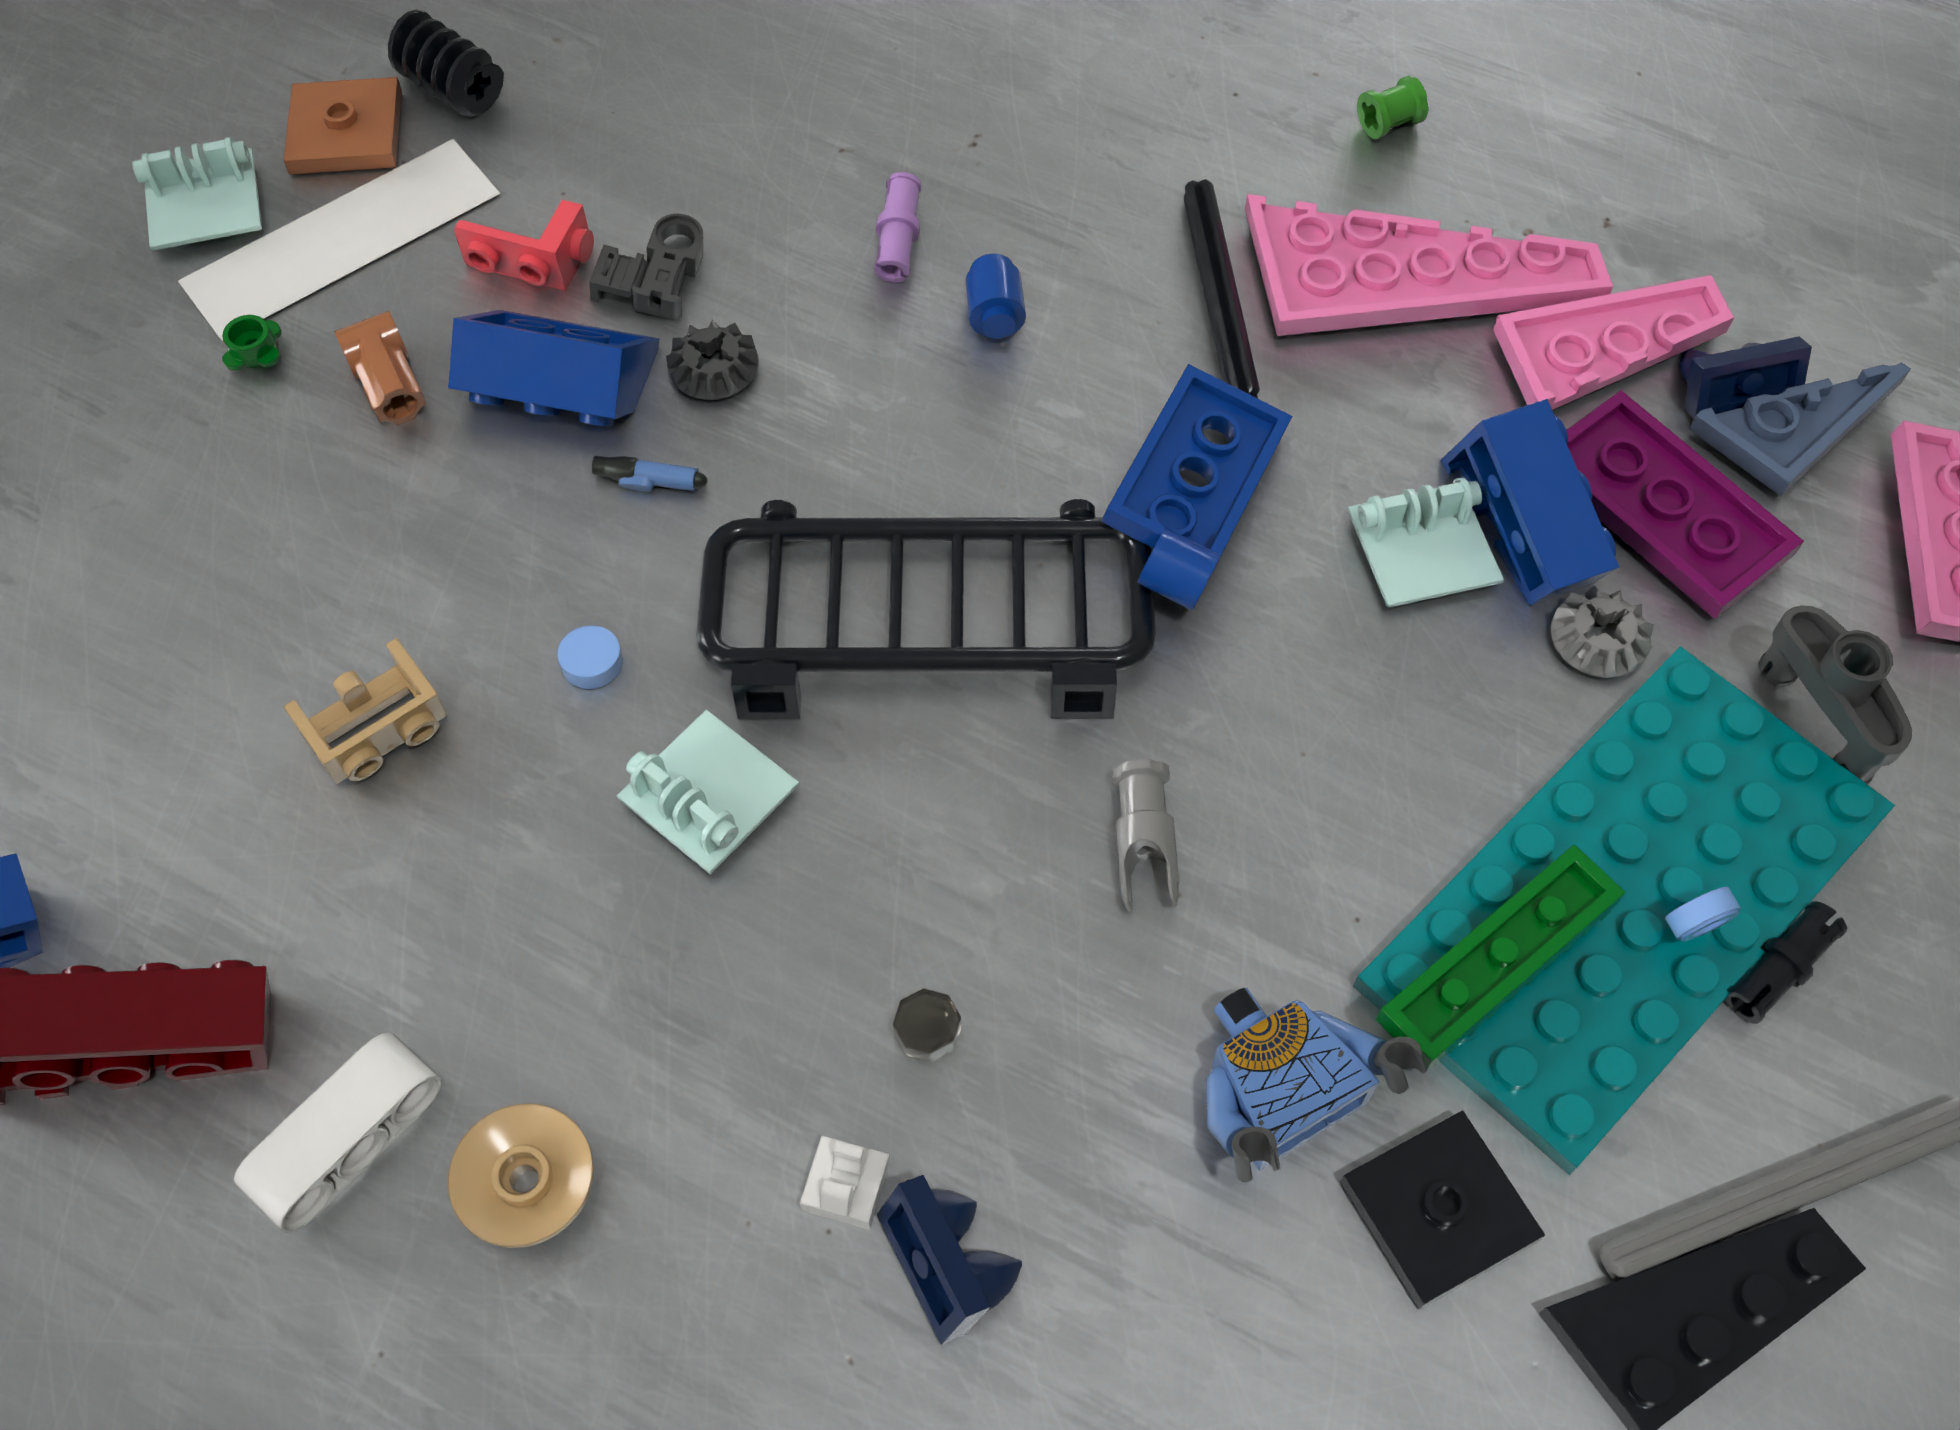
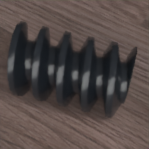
[388,9,504,117]

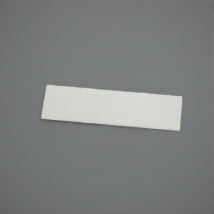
[178,139,501,341]

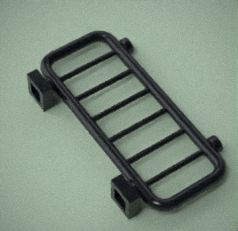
[696,499,1156,719]

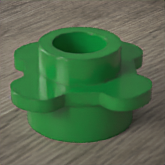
[222,315,282,371]

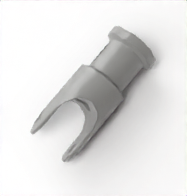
[1112,759,1179,912]

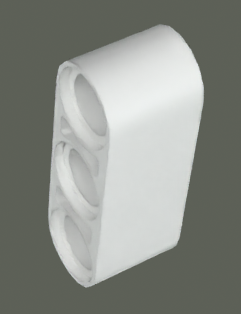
[234,1032,442,1233]

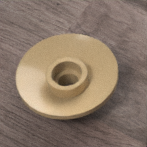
[448,1104,594,1248]

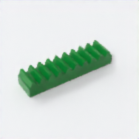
[1375,844,1626,1071]

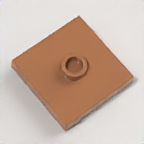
[283,77,402,175]

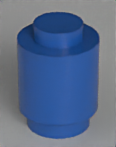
[965,253,1026,339]

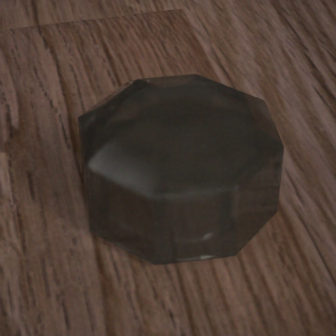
[893,988,962,1063]

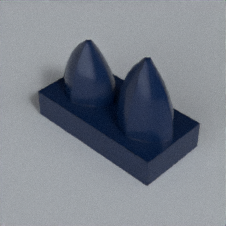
[1679,336,1812,419]
[877,1175,1022,1345]

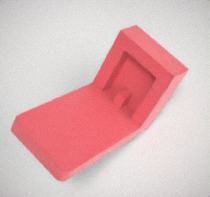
[454,200,594,291]

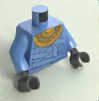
[1205,988,1428,1183]

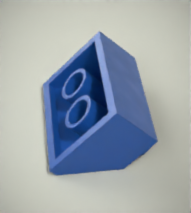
[448,310,660,426]

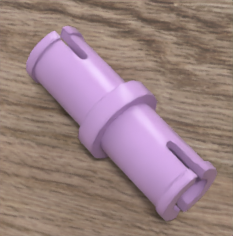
[874,172,921,283]

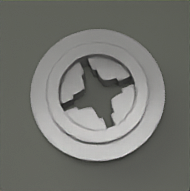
[1551,585,1654,678]

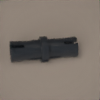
[1725,901,1847,1024]

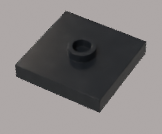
[1340,1110,1545,1310]

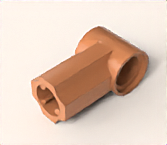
[334,311,426,425]

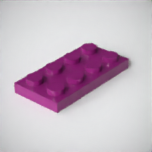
[1566,390,1804,619]

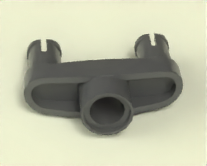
[1758,605,1912,784]

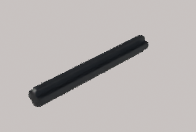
[1183,179,1260,398]

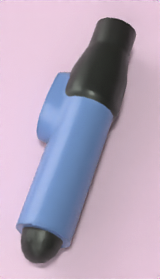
[592,456,708,492]

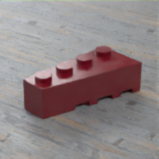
[0,960,271,1105]

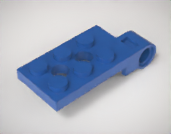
[1101,364,1293,611]

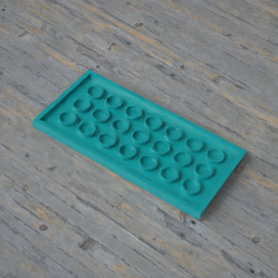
[1353,646,1895,1176]

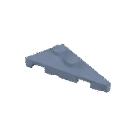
[1689,362,1911,496]

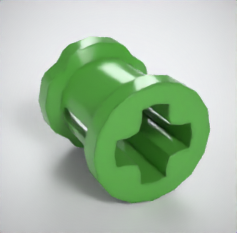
[1357,76,1429,139]

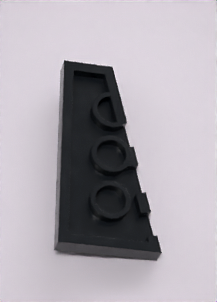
[1539,1208,1866,1430]

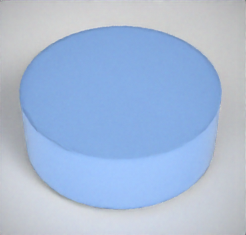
[557,626,623,689]
[1665,886,1741,942]

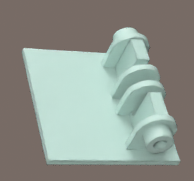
[132,137,262,251]
[1348,477,1504,608]
[617,709,800,875]

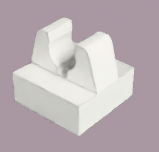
[800,1136,890,1230]

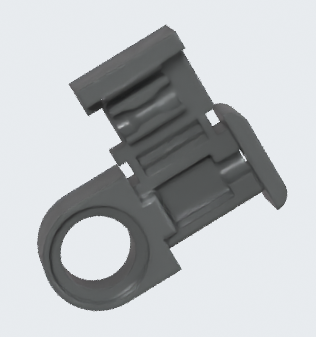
[589,213,703,320]

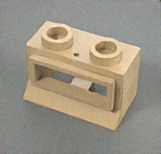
[283,638,447,785]

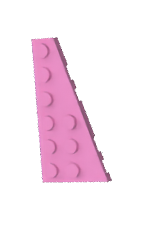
[1245,194,1613,336]

